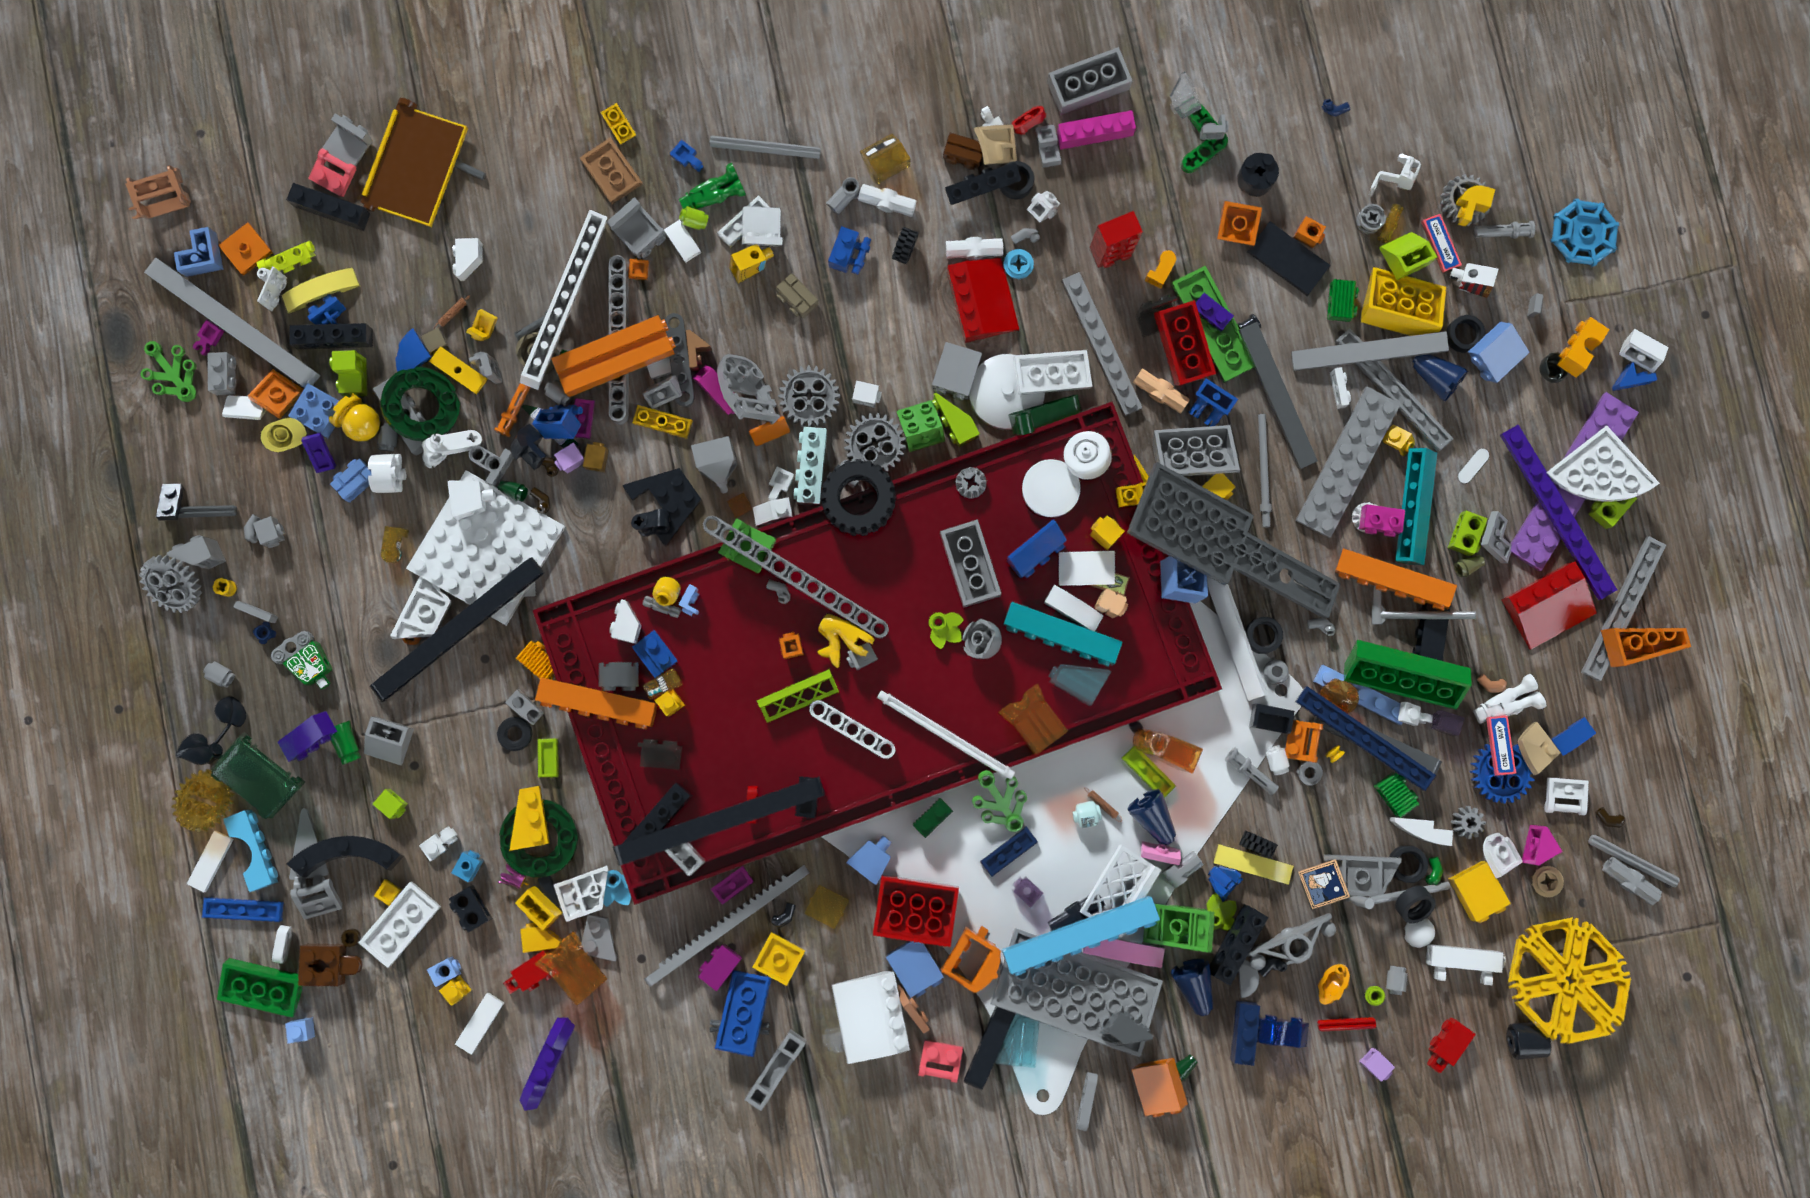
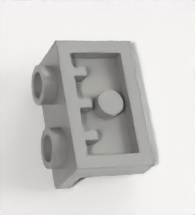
[469,352,503,384]

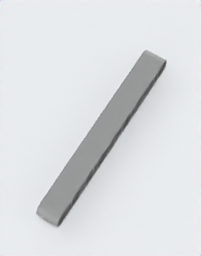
[609,255,629,425]

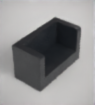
[1249,704,1295,734]

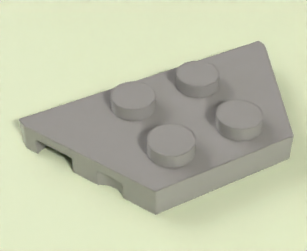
[1324,854,1401,897]

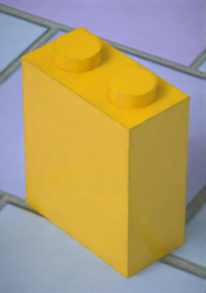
[1448,861,1511,923]

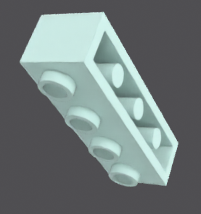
[794,427,827,507]

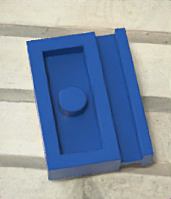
[632,630,678,678]

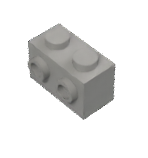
[208,352,236,395]

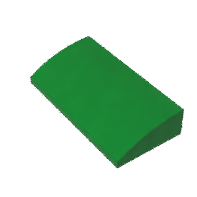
[217,958,303,1018]

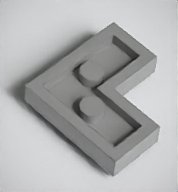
[1481,511,1512,563]

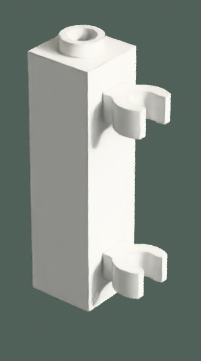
[1426,944,1505,985]

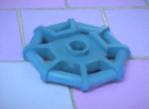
[1550,199,1620,267]

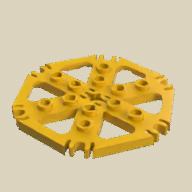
[1508,917,1631,1044]

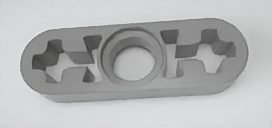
[1076,1072,1098,1131]

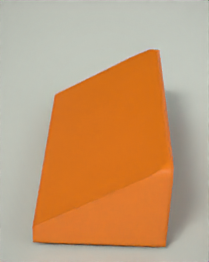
[749,416,790,446]

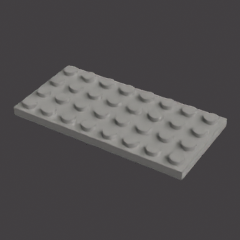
[990,928,1163,1057]

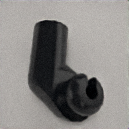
[771,902,796,928]

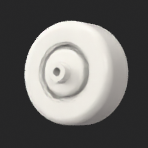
[1064,431,1112,479]

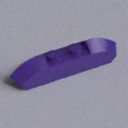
[519,1017,575,1111]

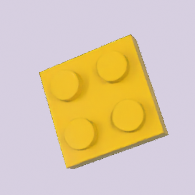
[753,932,806,986]

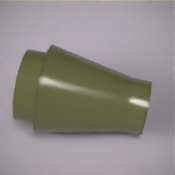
[1454,555,1485,577]

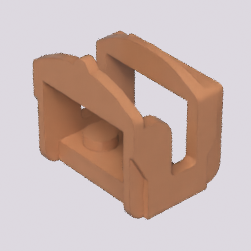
[126,165,191,219]

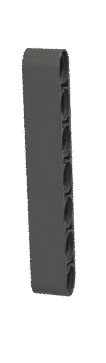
[1312,716,1442,779]

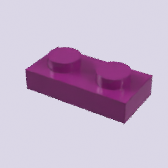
[574,398,595,439]
[711,866,754,905]

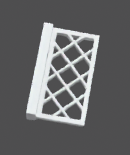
[1079,845,1161,937]

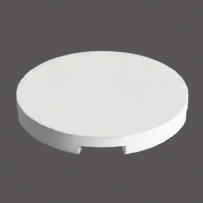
[1022,459,1080,517]

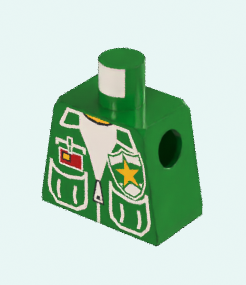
[283,641,332,690]

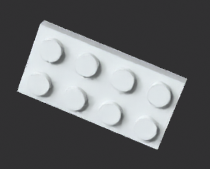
[1013,350,1092,395]
[358,881,441,968]

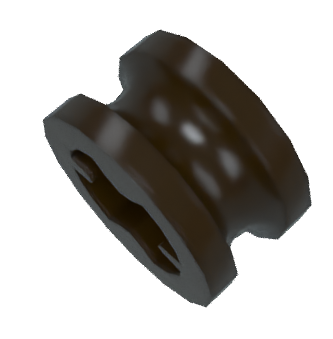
[341,928,361,947]

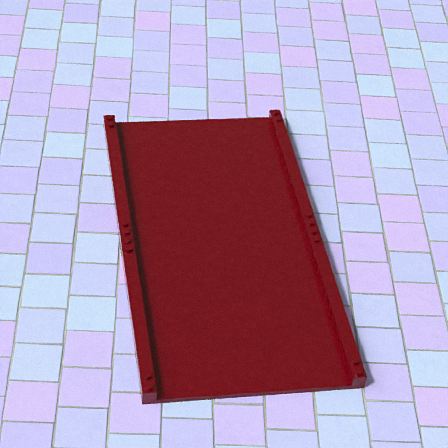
[532,401,1222,905]

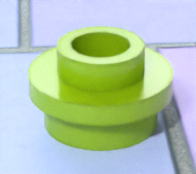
[1365,986,1385,1006]

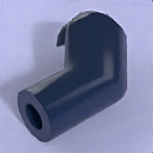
[1322,99,1350,117]

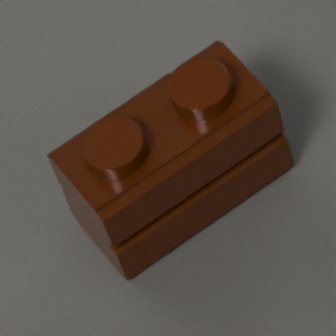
[943,132,983,170]

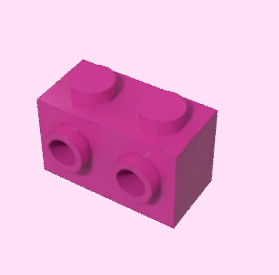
[1359,504,1405,537]

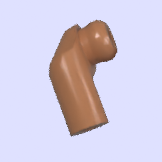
[1477,674,1507,693]

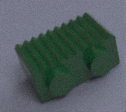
[913,798,953,838]

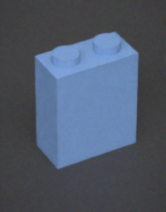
[1468,322,1530,383]
[886,941,944,998]

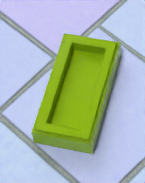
[538,738,559,778]

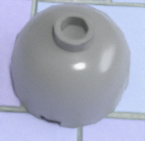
[963,619,1002,659]

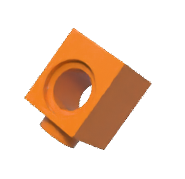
[1293,216,1326,248]

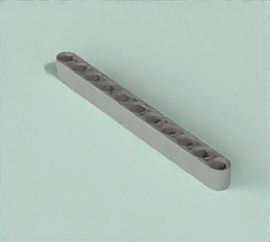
[144,257,320,388]
[703,516,888,638]

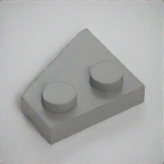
[579,914,617,962]

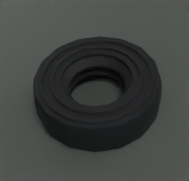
[497,717,533,751]

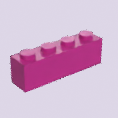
[1057,110,1136,150]

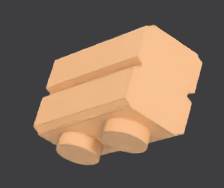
[1095,588,1128,618]

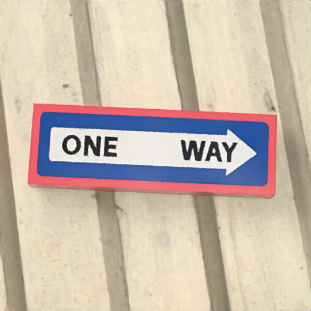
[1421,214,1462,273]
[1486,715,1516,776]

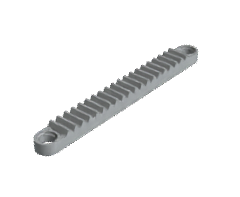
[644,865,810,987]

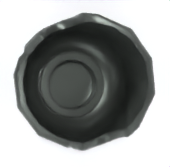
[1539,352,1568,383]

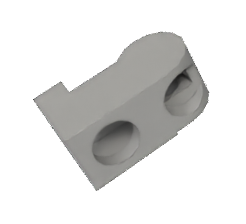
[505,689,544,725]

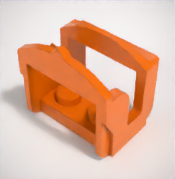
[941,926,1001,993]

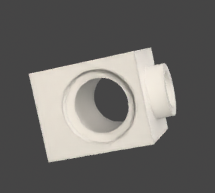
[852,381,882,408]

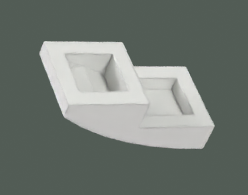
[664,220,701,263]

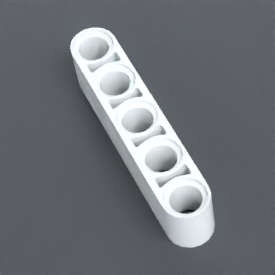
[810,701,895,759]

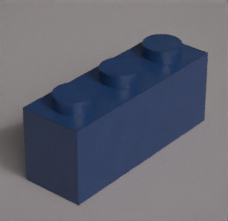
[1230,1001,1260,1066]

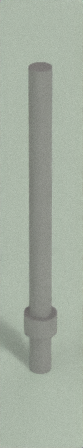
[1258,414,1272,528]

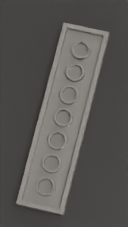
[1295,387,1401,538]

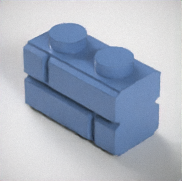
[330,459,372,503]

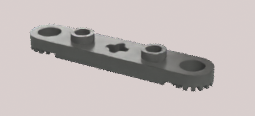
[665,313,695,407]

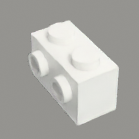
[1619,329,1669,373]

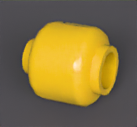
[652,577,681,606]

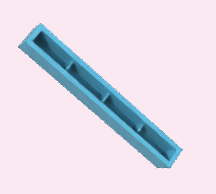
[1001,896,1160,976]

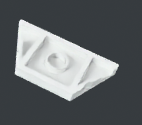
[390,577,451,639]

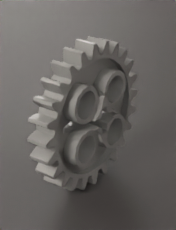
[778,365,840,427]
[844,413,906,473]
[139,555,202,613]

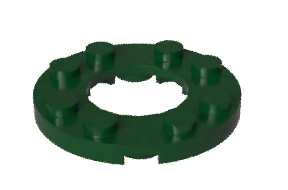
[380,367,460,441]
[499,799,578,877]

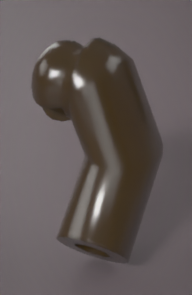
[541,457,559,477]
[530,487,550,514]
[1595,807,1625,828]

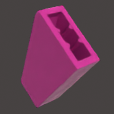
[692,365,734,415]

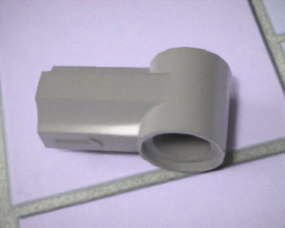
[826,177,860,215]
[1162,851,1204,889]

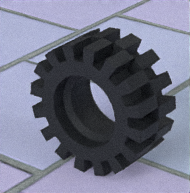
[892,227,918,264]
[1239,830,1278,859]

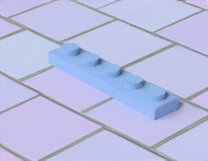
[1313,665,1403,725]

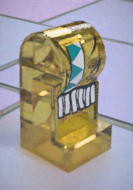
[381,526,409,563]
[643,668,683,700]

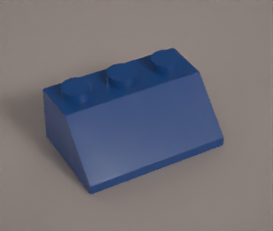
[1006,519,1067,579]

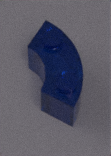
[1257,1014,1309,1048]

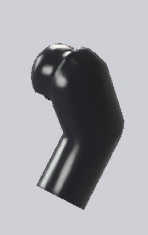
[1258,958,1288,978]

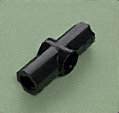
[1047,895,1106,931]

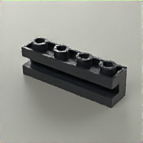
[1412,602,1451,661]

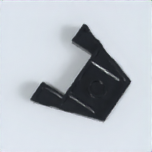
[623,468,702,547]

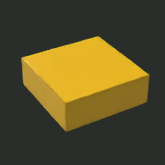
[374,879,402,906]

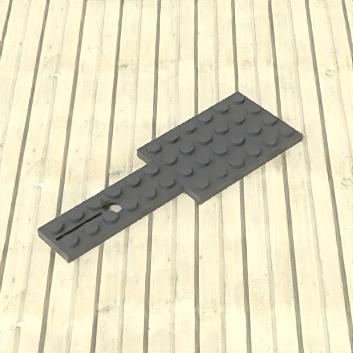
[1127,462,1341,619]

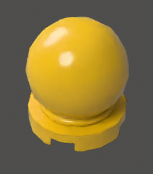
[329,393,380,442]

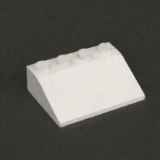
[832,971,910,1064]

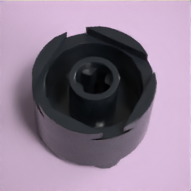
[1237,153,1279,197]

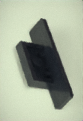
[945,163,1021,205]

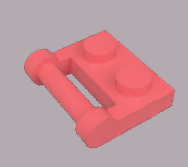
[308,148,356,197]
[918,1039,963,1083]

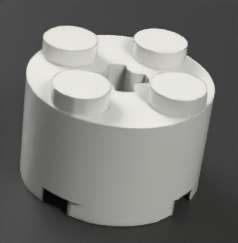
[368,454,406,493]

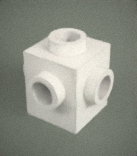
[1027,191,1060,222]

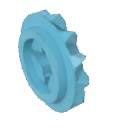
[1003,249,1034,280]

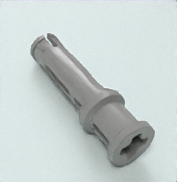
[1474,221,1535,239]
[1225,747,1279,795]

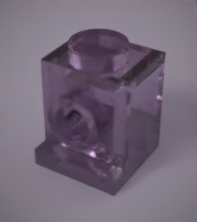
[1012,876,1044,908]

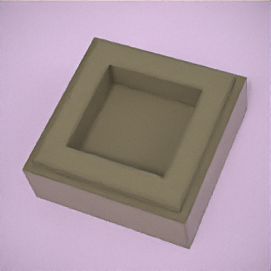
[421,328,448,354]

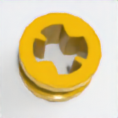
[1325,745,1345,763]

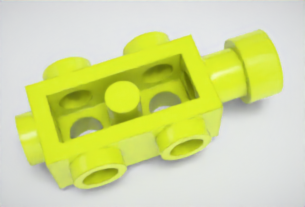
[257,241,316,273]

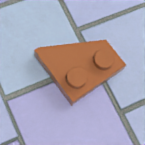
[897,984,930,1034]

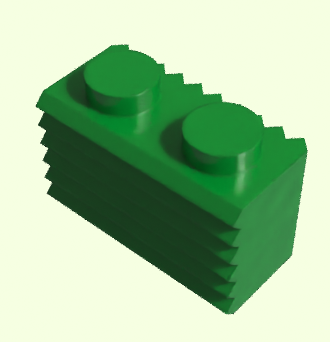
[1327,279,1359,322]
[1374,773,1419,818]

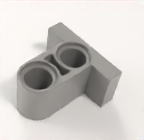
[469,446,514,487]

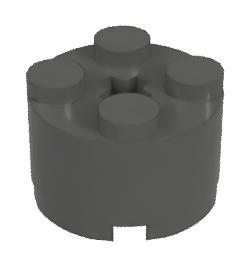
[599,662,639,691]

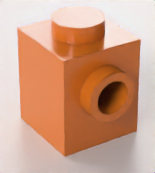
[779,632,804,659]

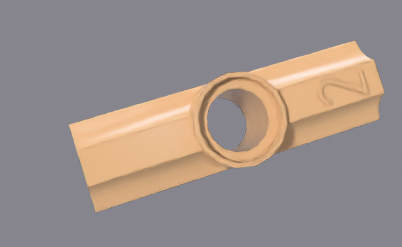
[1133,368,1190,414]

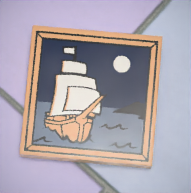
[1298,859,1350,909]

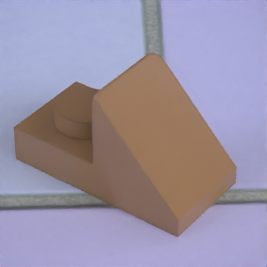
[686,330,712,371]

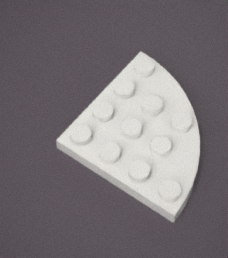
[1546,426,1660,502]

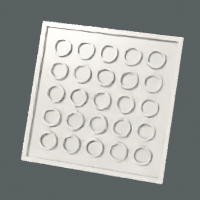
[406,470,565,626]

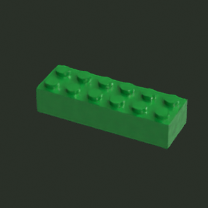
[1344,639,1472,710]

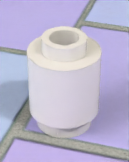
[1266,745,1290,775]

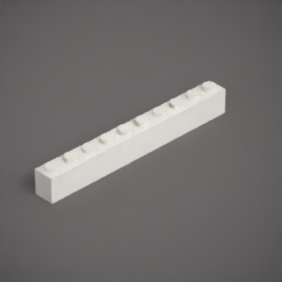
[520,210,608,390]

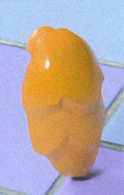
[1318,964,1350,1005]

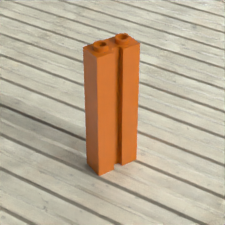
[551,315,676,397]

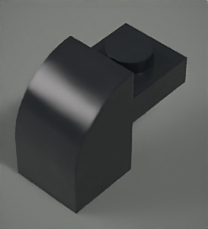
[510,424,546,470]

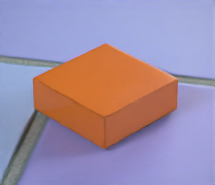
[628,259,649,280]

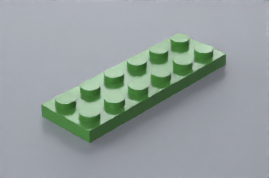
[1171,266,1254,383]

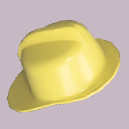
[261,418,307,452]

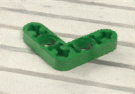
[1181,103,1228,173]

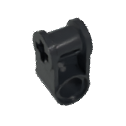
[631,509,670,537]

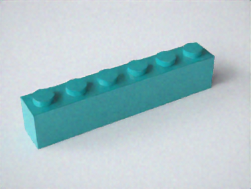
[1396,448,1438,565]
[1003,602,1122,667]

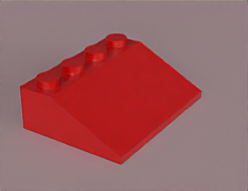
[947,258,1020,343]
[1501,561,1597,650]
[873,875,959,947]

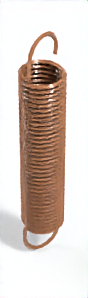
[434,295,470,329]
[1084,787,1122,822]

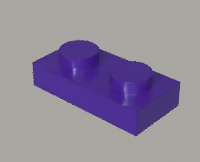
[1196,293,1234,332]
[301,433,336,473]

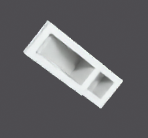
[1044,585,1103,632]
[1389,817,1453,846]

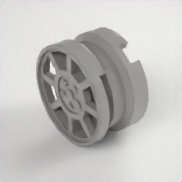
[1356,204,1386,234]

